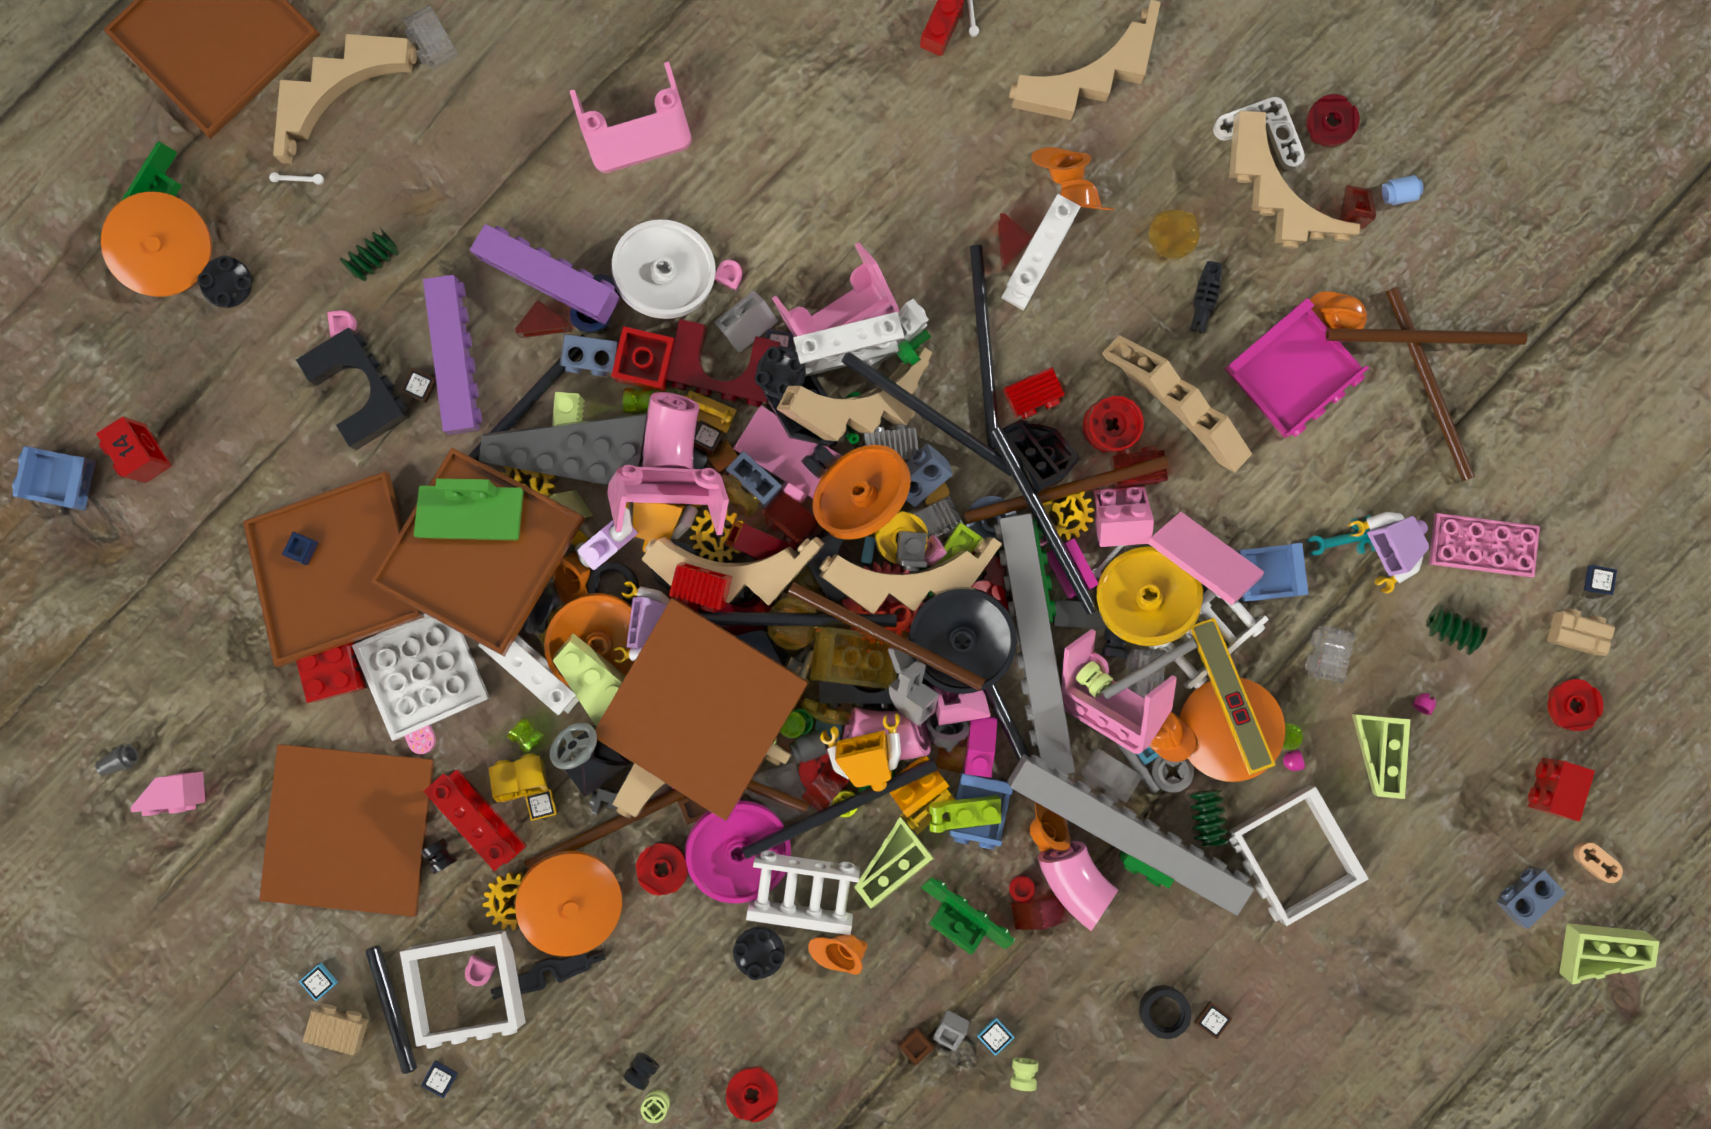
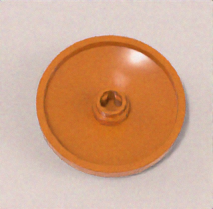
[101,192,212,297]
[813,445,911,540]
[544,593,635,690]
[1179,677,1286,782]
[515,851,622,956]

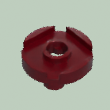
[1306,94,1360,147]

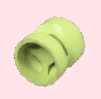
[1076,661,1113,698]
[1010,1058,1039,1091]
[641,1089,670,1123]

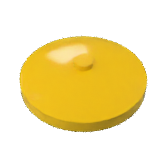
[1097,547,1203,646]

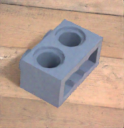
[560,334,617,377]
[906,443,953,507]
[1496,866,1566,929]

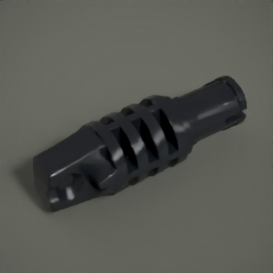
[1189,261,1223,334]

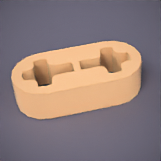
[1573,842,1623,883]

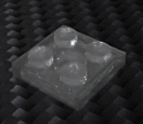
[749,762,811,821]

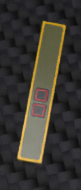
[1190,617,1275,775]

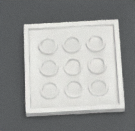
[352,614,490,741]

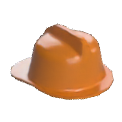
[1031,147,1091,184]
[1060,179,1115,210]
[1310,291,1367,329]
[552,552,591,604]
[1149,712,1196,762]
[1030,802,1071,852]
[808,934,868,975]

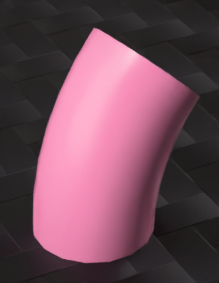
[643,392,699,469]
[842,707,931,761]
[1037,841,1119,931]

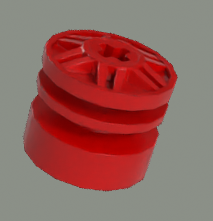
[1082,396,1144,452]

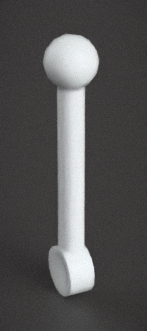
[967,0,979,37]
[269,172,324,185]
[1092,545,1127,579]

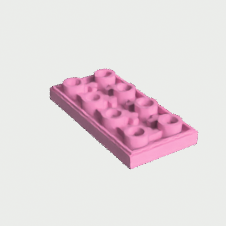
[733,406,842,499]
[1148,512,1264,605]
[1429,513,1540,578]

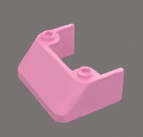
[570,62,692,173]
[772,242,899,337]
[607,465,729,535]
[1061,629,1177,754]

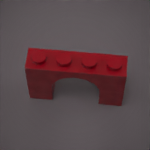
[666,319,782,408]
[695,521,796,635]

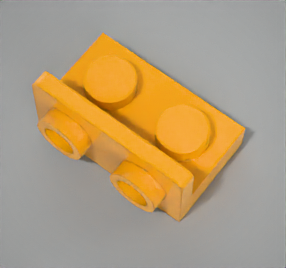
[890,756,949,818]

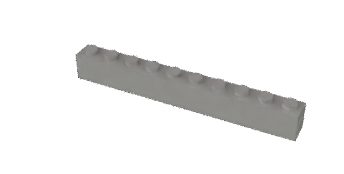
[994,514,1075,774]
[1008,754,1254,916]

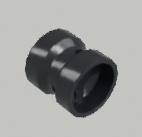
[801,444,837,479]
[1101,629,1128,659]
[421,838,457,874]
[623,1052,660,1090]

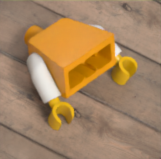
[627,502,702,553]
[820,713,901,792]

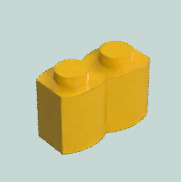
[488,753,548,802]

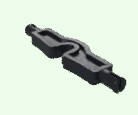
[491,949,606,1000]

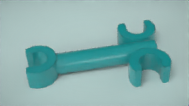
[1306,515,1376,556]

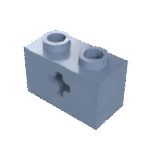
[725,451,782,511]

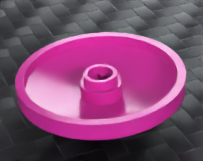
[685,801,791,903]

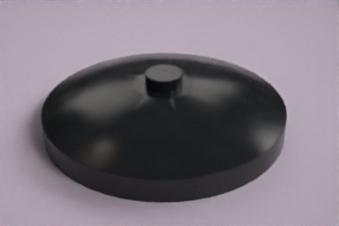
[909,587,1016,694]

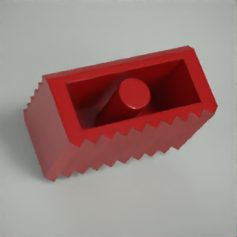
[920,0,964,56]
[1003,367,1065,420]
[669,562,732,612]

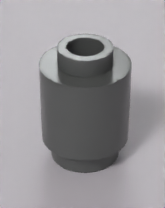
[789,729,829,763]

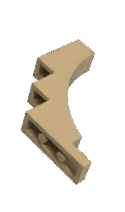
[1009,0,1161,120]
[273,34,417,164]
[1102,335,1252,473]
[642,537,825,605]
[819,537,1001,614]
[612,743,792,818]

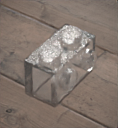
[1078,747,1143,803]

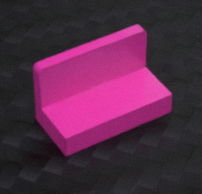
[1046,539,1099,599]

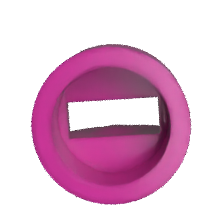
[1412,693,1436,715]
[1283,749,1305,771]

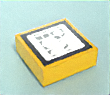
[525,789,558,821]

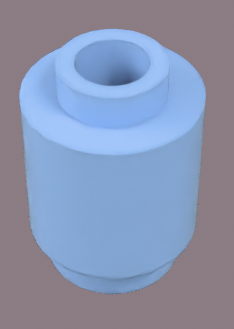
[1382,175,1423,205]

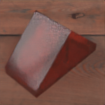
[1339,185,1376,229]
[998,213,1032,270]
[515,300,572,338]
[801,759,848,811]
[1011,896,1067,930]

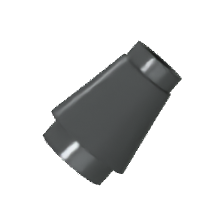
[95,744,138,776]

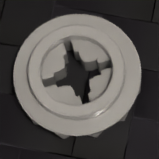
[1152,756,1194,792]

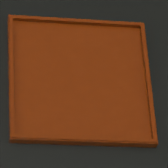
[103,0,321,139]
[370,447,586,657]
[243,471,424,667]
[595,598,809,821]
[259,744,435,917]

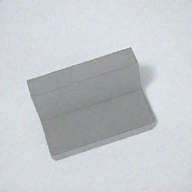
[714,290,778,353]

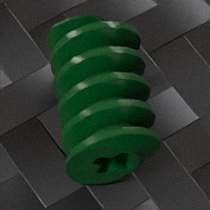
[339,227,400,281]
[1426,604,1488,655]
[1189,790,1228,846]

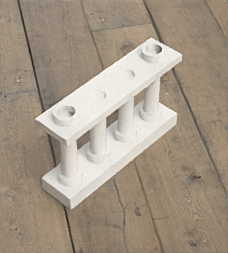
[1002,194,1081,311]
[793,312,904,376]
[1149,587,1269,689]
[478,635,580,715]
[746,850,860,935]

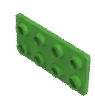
[414,479,524,540]

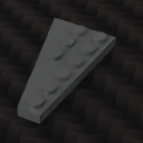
[479,413,648,485]

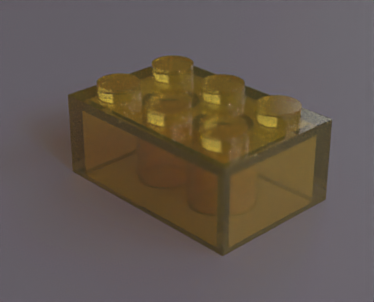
[810,626,897,689]

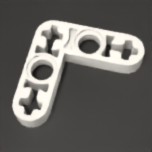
[1213,97,1305,170]

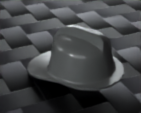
[925,712,970,752]

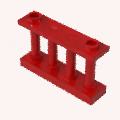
[423,769,527,872]

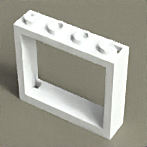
[1228,785,1368,926]
[400,929,526,1049]

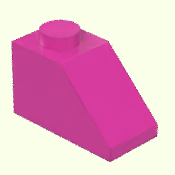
[964,717,997,777]

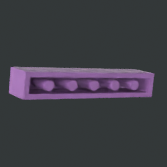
[470,224,620,324]
[423,275,482,435]

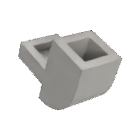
[889,660,939,726]

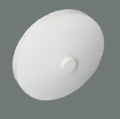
[611,220,715,319]

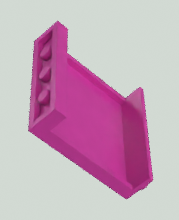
[1224,298,1369,438]

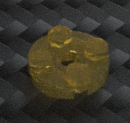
[720,473,760,517]

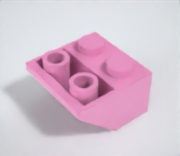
[1093,487,1154,547]
[928,682,990,726]
[131,771,205,816]

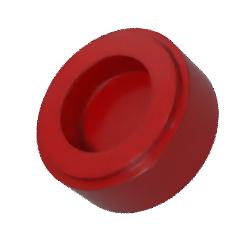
[1008,875,1035,902]

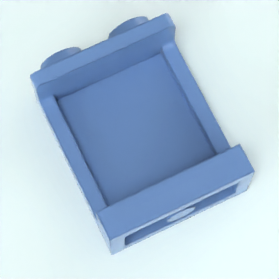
[12,446,96,511]
[1236,543,1309,602]
[949,772,1013,850]

